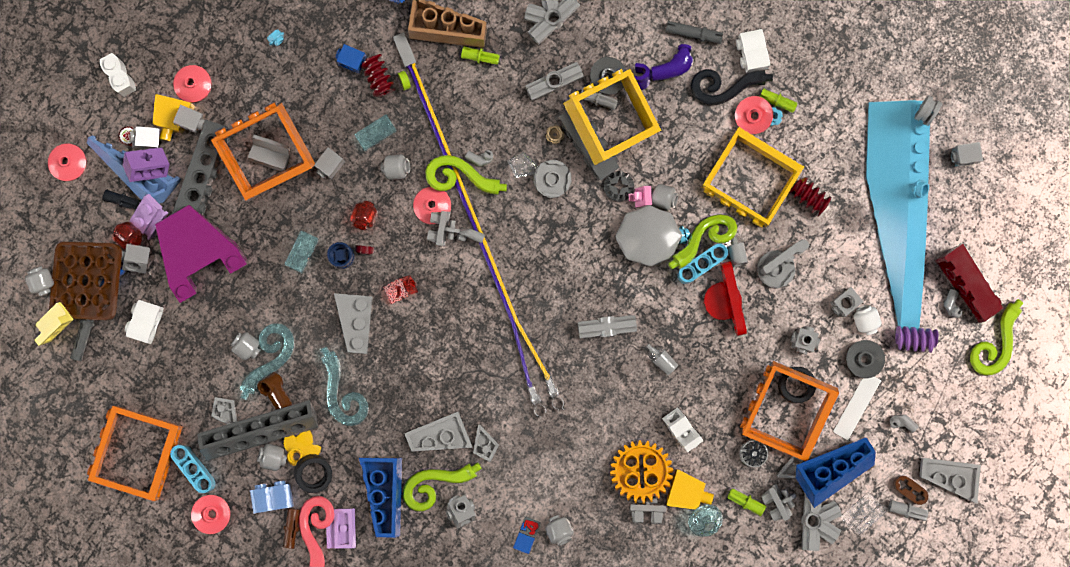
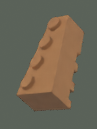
[408,0,487,48]

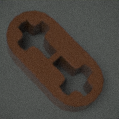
[893,476,929,505]

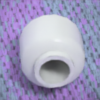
[853,305,882,335]

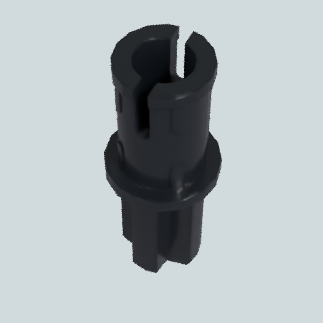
[102,189,141,211]

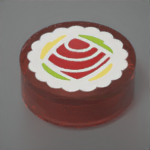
[118,126,134,146]

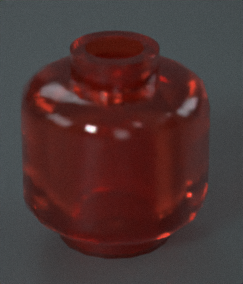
[350,201,378,231]
[113,222,142,250]

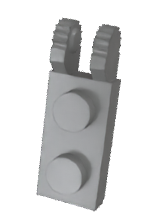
[760,239,810,276]

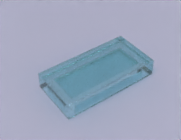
[354,115,397,151]
[284,230,319,273]

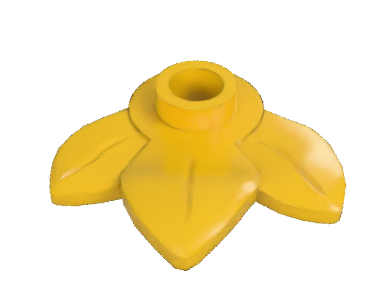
[283,430,321,466]

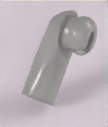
[464,150,493,167]
[457,228,485,243]
[944,289,962,318]
[890,414,919,433]

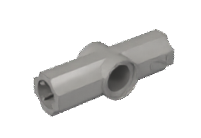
[525,62,584,101]
[578,315,637,338]

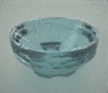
[688,504,723,537]

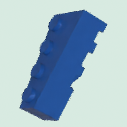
[796,437,876,508]
[359,457,402,538]

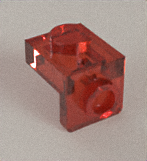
[383,275,418,304]

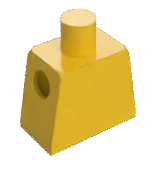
[153,94,195,142]
[665,469,714,510]

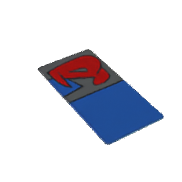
[513,517,541,554]

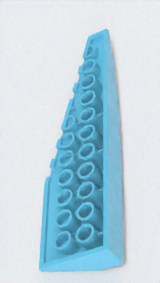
[866,100,930,330]

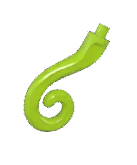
[425,155,507,195]
[668,214,737,270]
[970,299,1024,375]
[402,462,482,512]

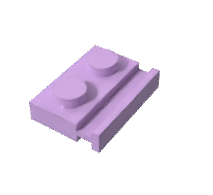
[130,194,168,240]
[326,508,356,549]

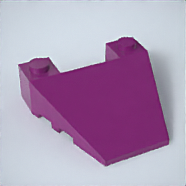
[155,205,247,303]

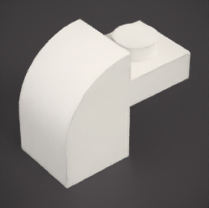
[662,407,703,452]

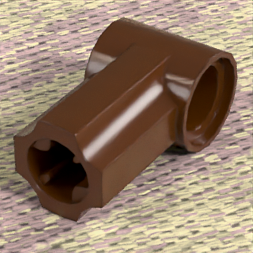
[257,372,293,410]

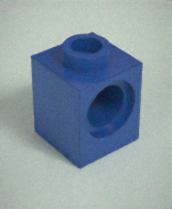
[336,44,367,74]

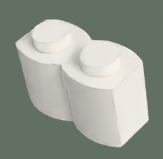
[736,29,770,73]
[100,53,136,97]
[125,300,164,344]

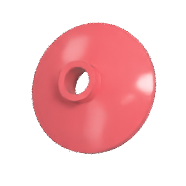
[173,65,211,103]
[735,96,773,134]
[48,144,86,181]
[413,187,451,225]
[191,495,230,534]

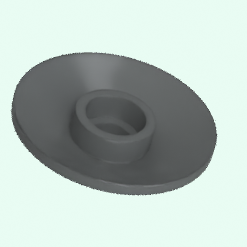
[590,57,626,95]
[846,340,885,379]

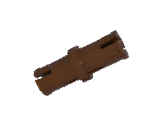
[282,508,300,549]

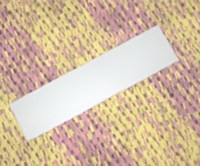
[833,377,881,440]

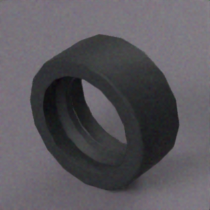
[778,367,816,403]
[294,454,333,493]

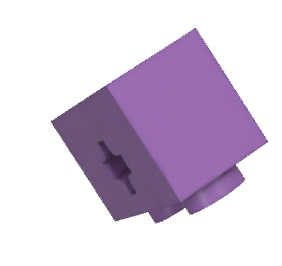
[122,147,169,182]

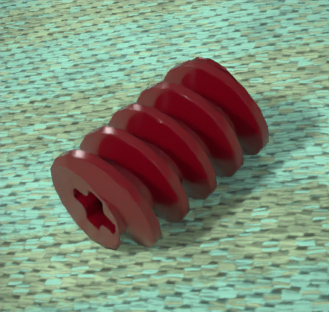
[361,54,396,97]
[788,177,832,217]

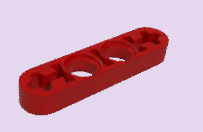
[720,261,747,336]

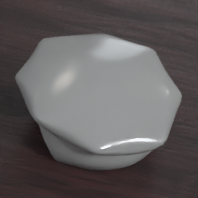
[615,205,682,266]

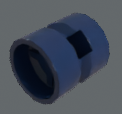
[327,242,355,269]

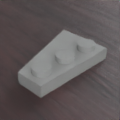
[334,293,373,354]
[404,412,473,452]
[919,458,981,504]

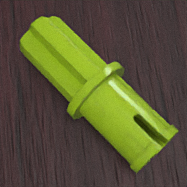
[461,46,500,65]
[760,88,797,113]
[727,488,766,516]

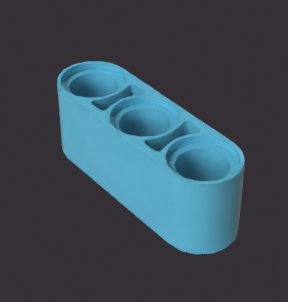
[678,244,728,284]
[170,445,216,493]

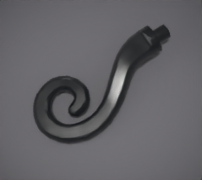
[690,69,773,105]

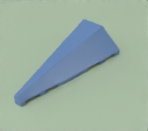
[87,135,181,204]

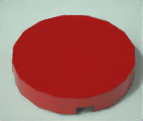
[703,282,742,320]

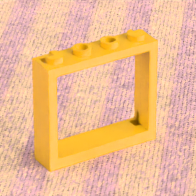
[563,69,661,165]
[701,127,804,227]

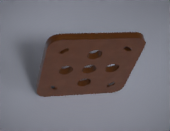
[49,242,122,321]

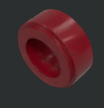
[355,245,374,254]

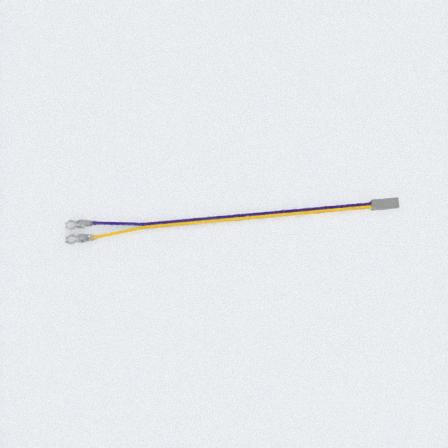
[393,32,564,419]

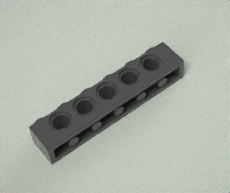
[172,119,232,215]
[197,400,319,461]

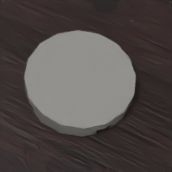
[533,160,571,198]
[757,250,795,288]

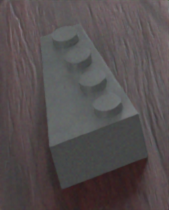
[553,105,620,180]

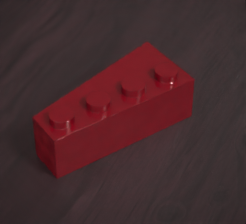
[934,244,1004,323]

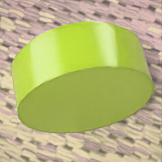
[397,71,411,91]

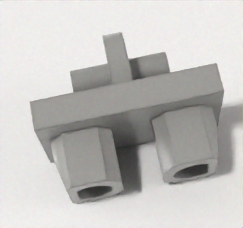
[427,211,460,246]
[761,483,797,521]
[629,498,666,524]

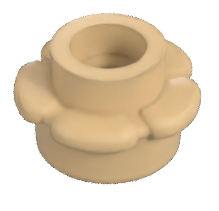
[546,125,564,144]

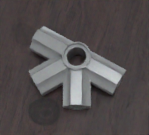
[524,0,580,45]
[801,492,842,551]

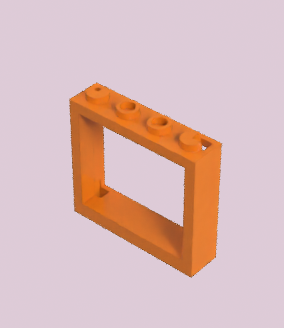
[211,102,315,201]
[740,361,839,461]
[87,406,183,501]

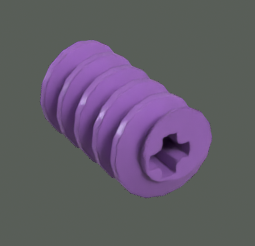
[895,326,939,353]

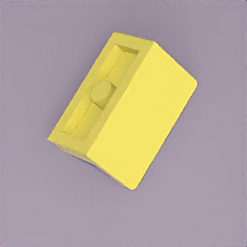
[35,302,74,346]

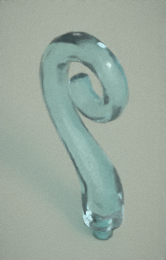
[240,323,294,400]
[320,346,368,426]

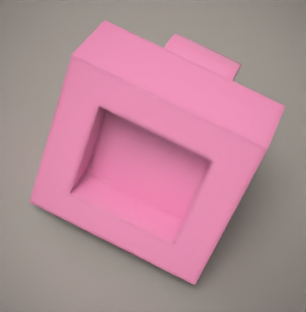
[628,186,652,208]

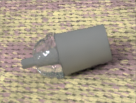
[725,235,748,267]
[646,344,678,375]

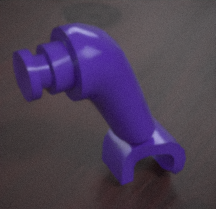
[634,44,693,90]

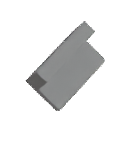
[247,135,291,172]

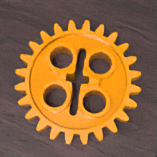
[610,440,673,504]

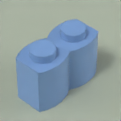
[250,481,294,514]

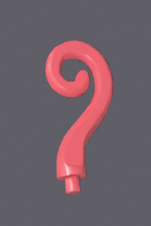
[298,496,335,567]

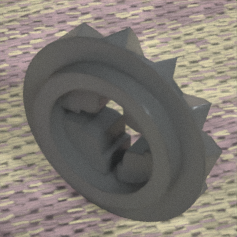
[604,171,634,202]

